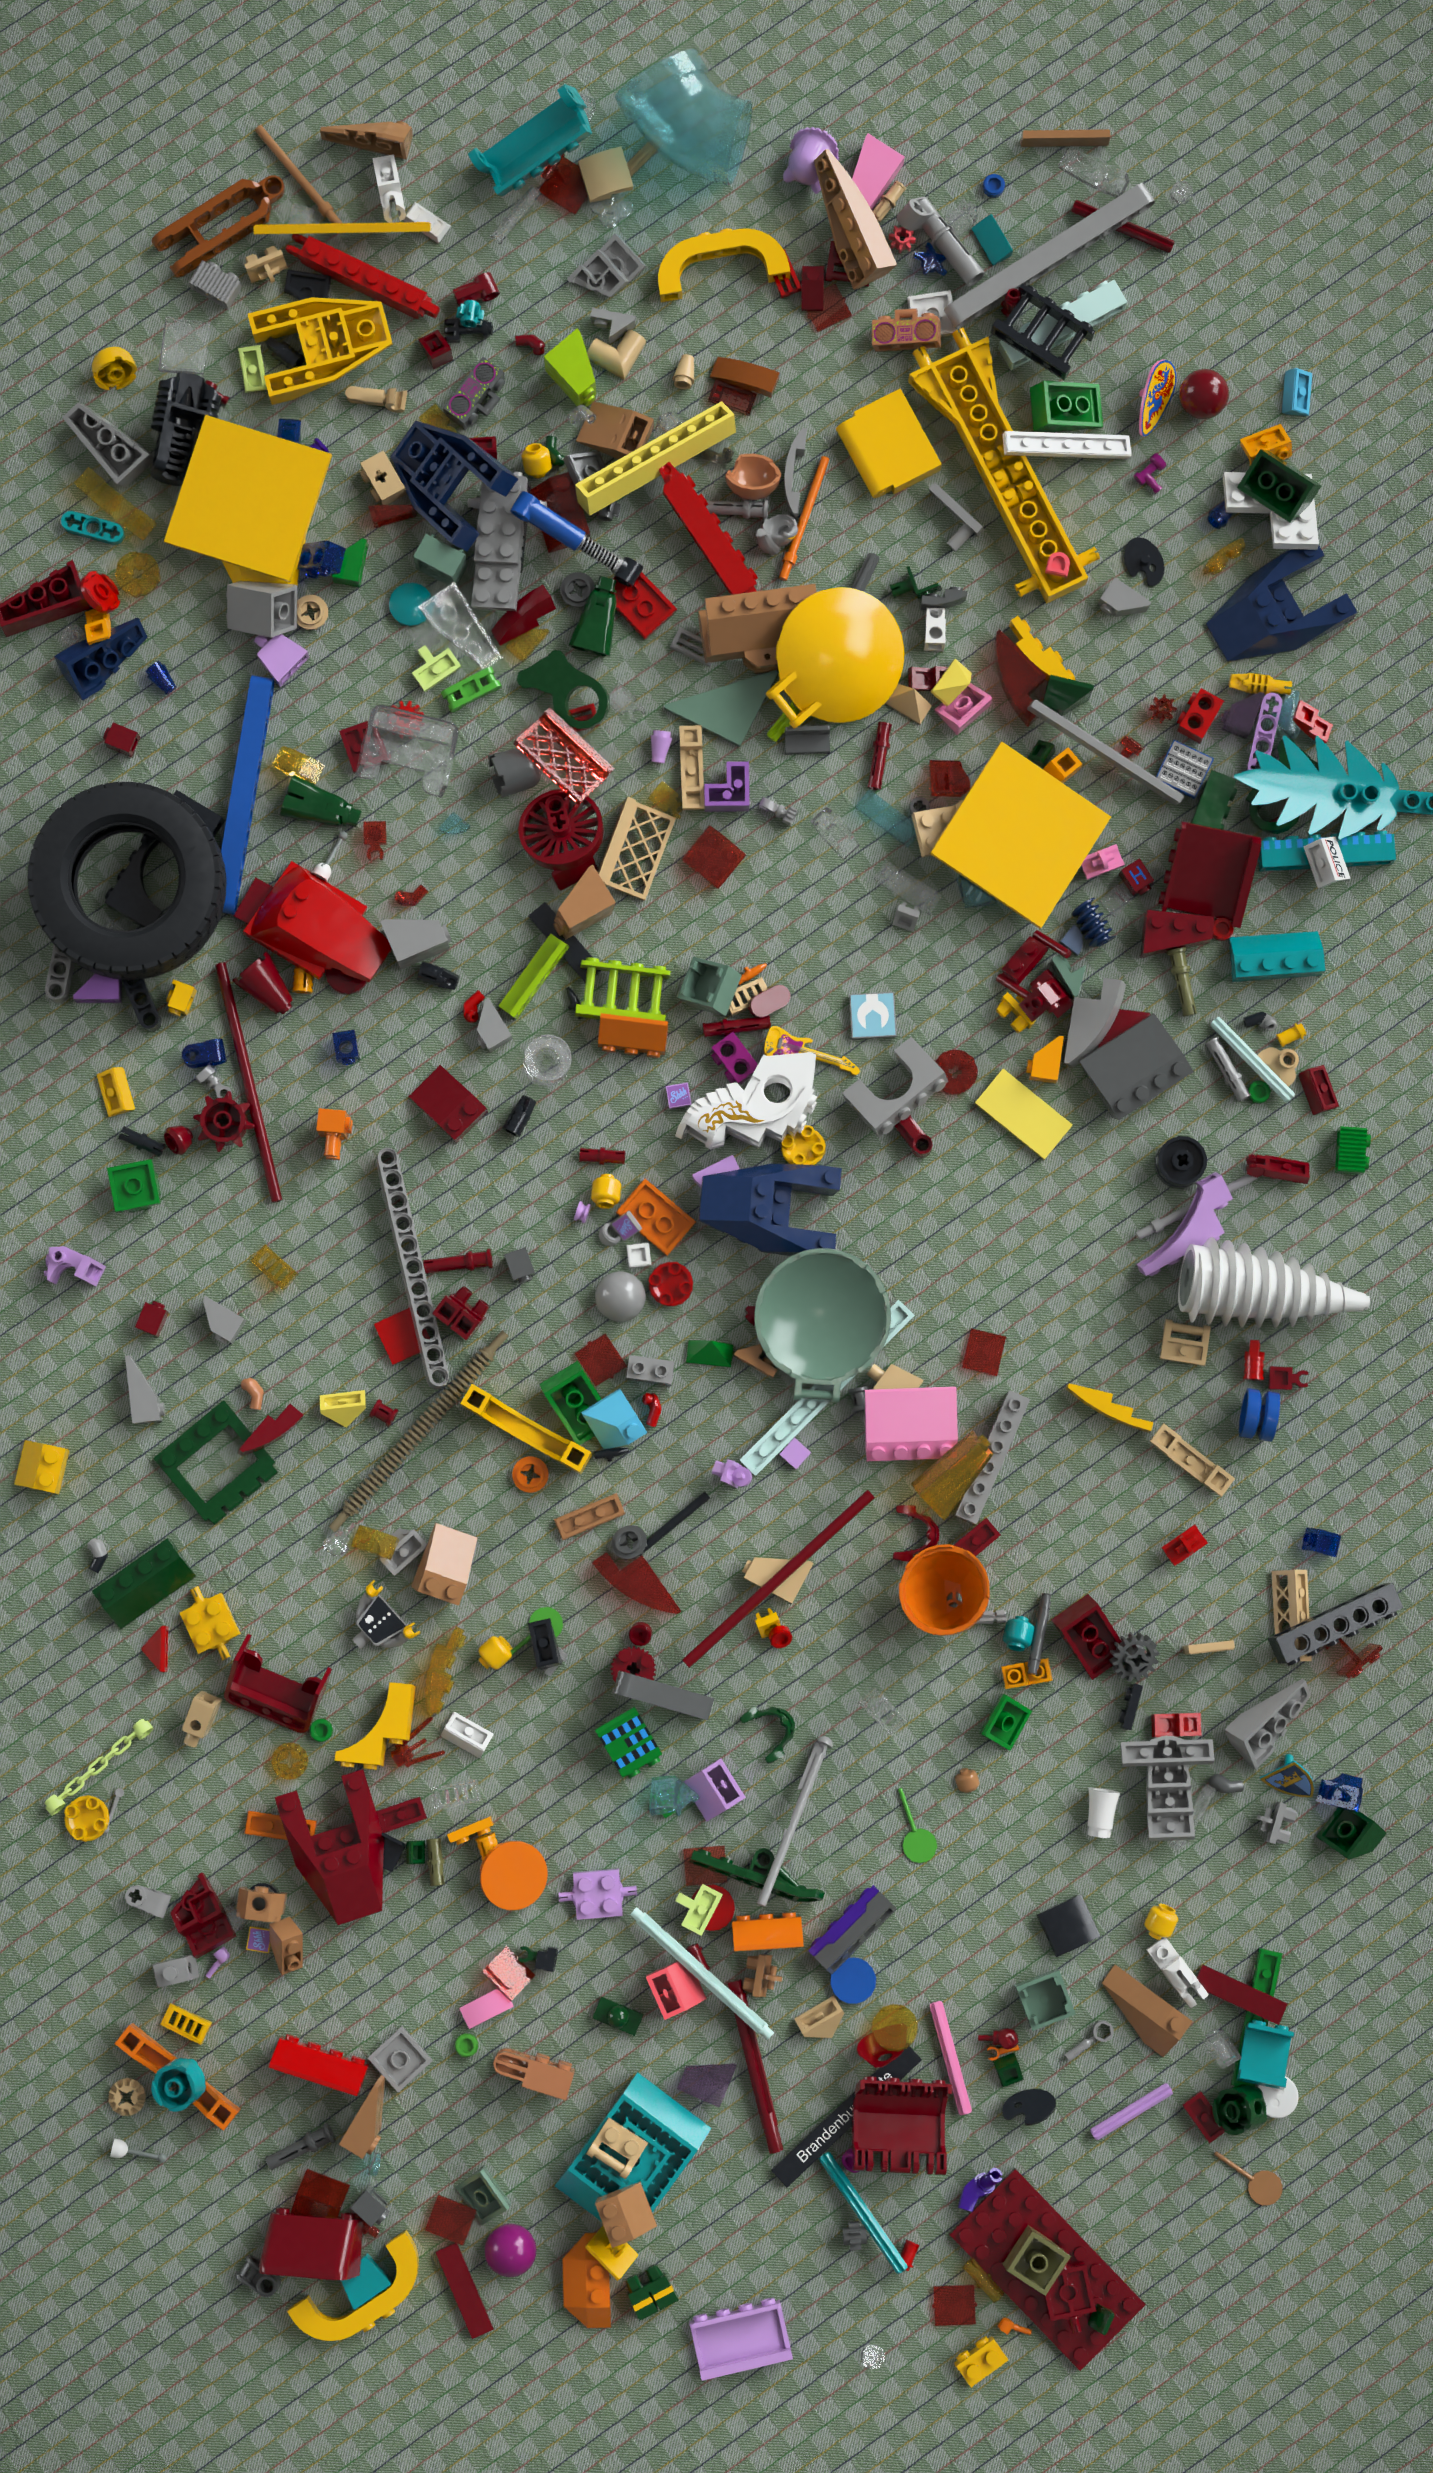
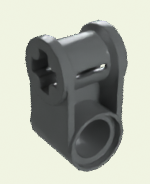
[234,2255,281,2297]

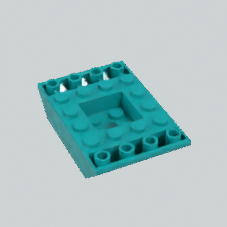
[554,2072,712,2242]

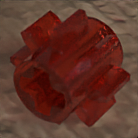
[1148,694,1177,724]

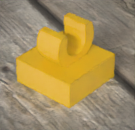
[755,1608,781,1639]

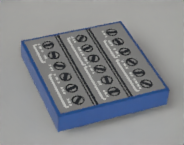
[1156,740,1214,799]

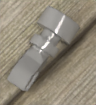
[759,797,798,826]
[195,1065,232,1098]

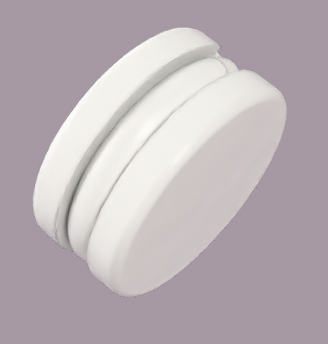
[1255,2076,1298,2118]

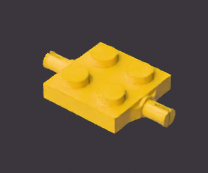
[180,1586,241,1661]

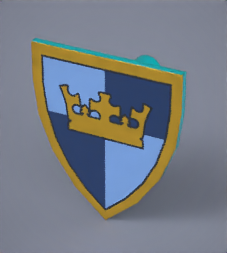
[1260,1754,1314,1797]

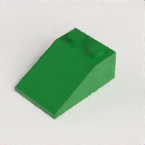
[1030,380,1103,432]
[539,1361,602,1445]

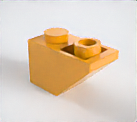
[1043,747,1082,783]

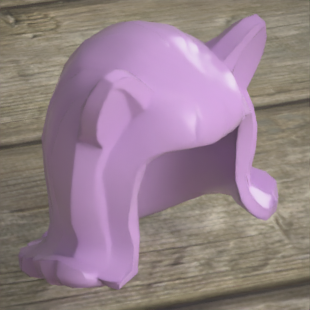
[783,127,839,194]

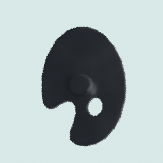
[1124,537,1165,587]
[1002,2089,1056,2126]

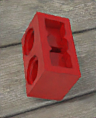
[1176,688,1224,744]

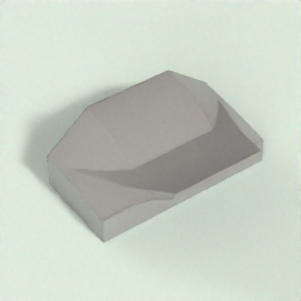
[380,1528,427,1576]

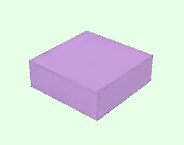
[779,1437,811,1469]

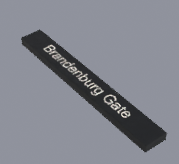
[771,2043,922,2188]

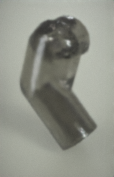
[700,447,734,464]

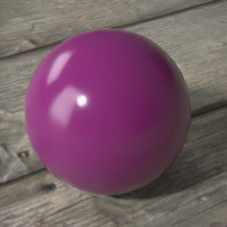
[484,2224,537,2277]

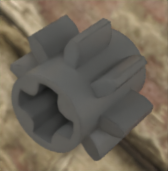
[596,501,621,521]
[842,2221,867,2251]

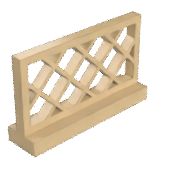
[598,797,676,901]

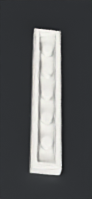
[1002,431,1131,459]

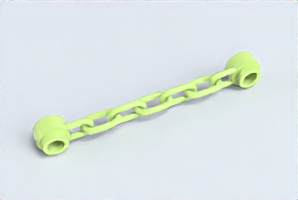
[44,1719,154,1816]

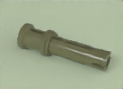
[1167,947,1198,1017]

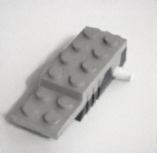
[467,471,547,611]

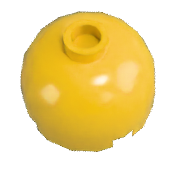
[92,347,137,390]

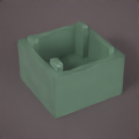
[413,534,468,589]
[677,957,742,1016]
[1014,1968,1076,2031]

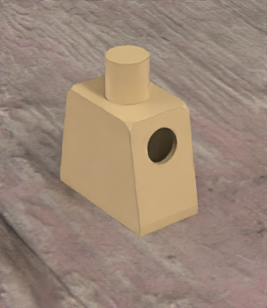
[866,1364,924,1390]
[182,1691,223,1747]

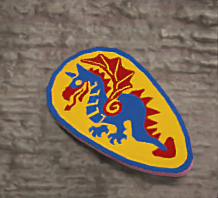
[1139,359,1177,437]

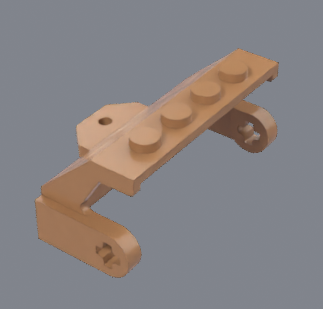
[698,584,817,674]

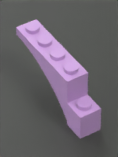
[1136,1172,1233,1276]

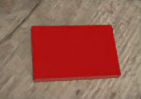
[613,572,677,640]

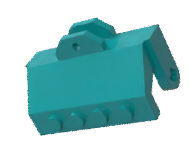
[468,84,592,196]

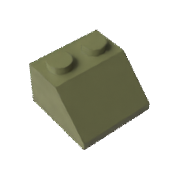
[1003,2225,1071,2296]

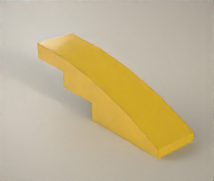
[1066,1383,1153,1432]

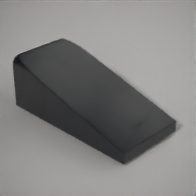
[528,1618,562,1670]

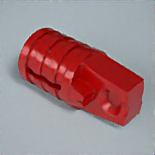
[1243,1340,1265,1381]

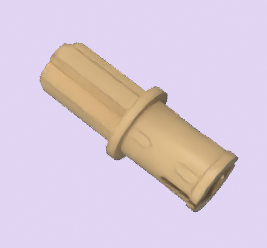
[872,181,906,222]

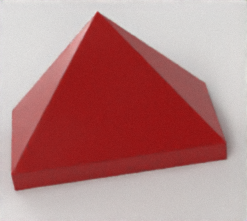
[141,1626,169,1672]

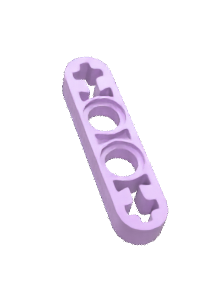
[1247,693,1282,770]

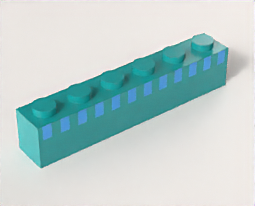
[1258,831,1396,872]

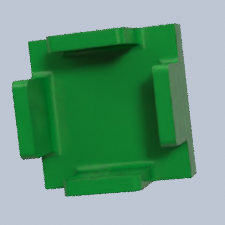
[107,1159,161,1213]

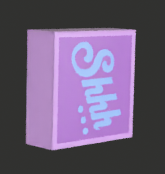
[666,1083,692,1109]

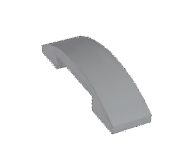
[784,428,807,520]

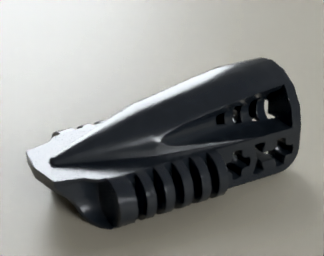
[150,371,221,486]

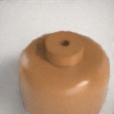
[955,1768,980,1793]

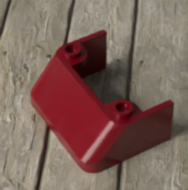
[224,1634,332,1733]

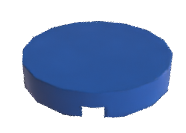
[830,1957,876,2004]

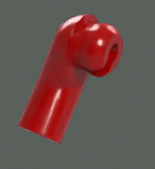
[463,990,485,1023]
[642,1393,662,1427]

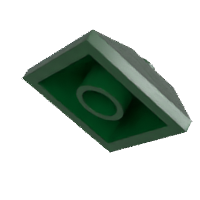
[1042,675,1094,716]
[1316,1800,1387,1860]

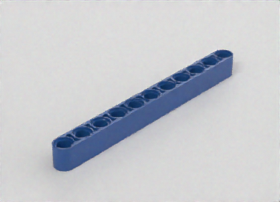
[221,675,275,915]

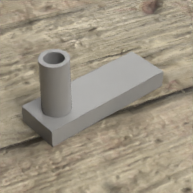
[929,482,984,552]

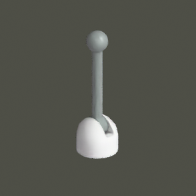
[312,831,348,882]
[110,2138,167,2163]

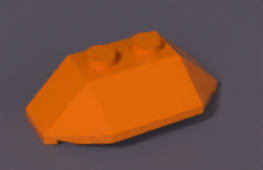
[562,2232,611,2328]

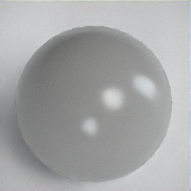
[595,1271,646,1322]

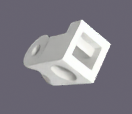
[924,608,946,652]

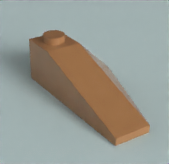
[320,121,413,160]
[1101,1964,1193,2057]

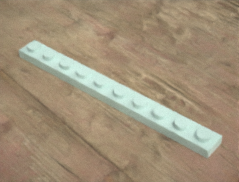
[739,1300,915,1477]

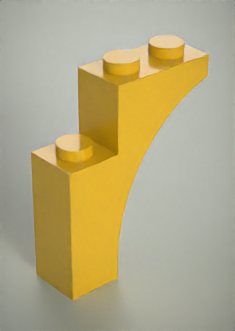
[335,1682,416,1770]

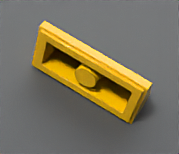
[96,1067,135,1117]

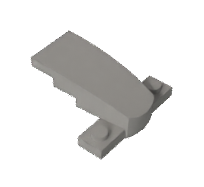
[1120,1736,1215,1841]

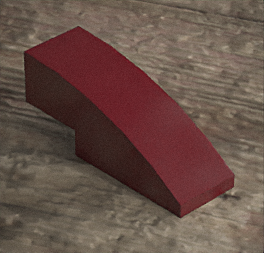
[491,585,556,646]
[238,1404,304,1456]

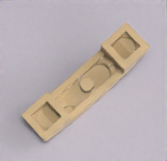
[679,725,705,810]
[1150,1423,1235,1497]

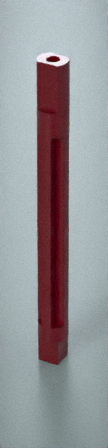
[728,1979,783,2154]

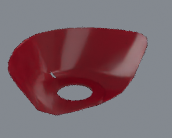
[857,2024,907,2068]

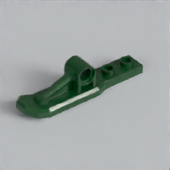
[688,1848,825,1902]

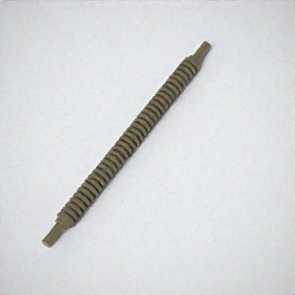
[329,1330,509,1532]

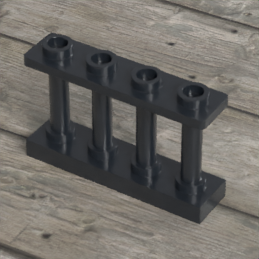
[991,284,1095,381]

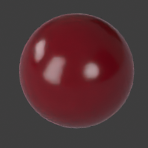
[1179,369,1229,419]

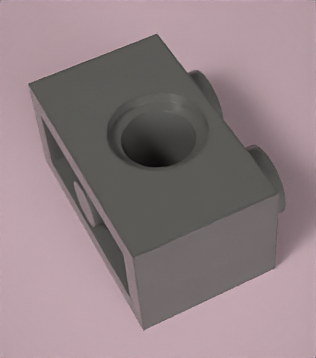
[351,2185,390,2227]

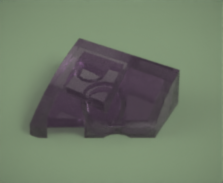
[677,2063,737,2108]

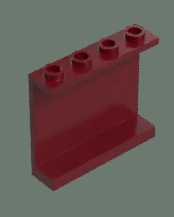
[1158,821,1262,928]

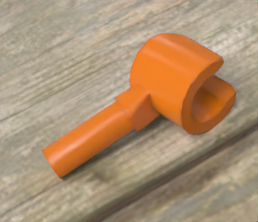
[987,2045,1019,2061]
[998,2317,1032,2335]

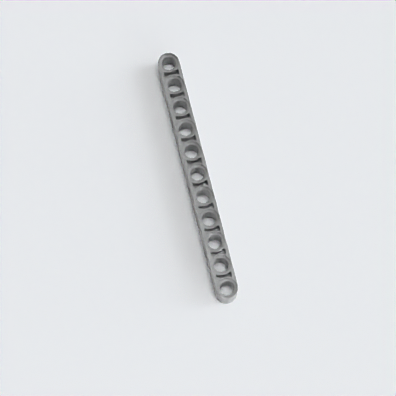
[944,183,1155,329]
[376,1148,449,1389]

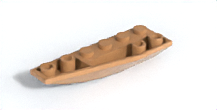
[814,149,897,290]

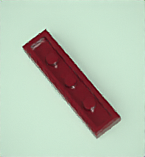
[1197,1965,1288,2025]
[435,2242,494,2339]

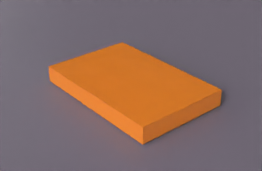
[616,1179,696,1256]

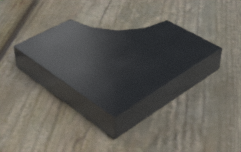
[284,270,332,301]

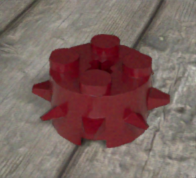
[193,1091,255,1152]

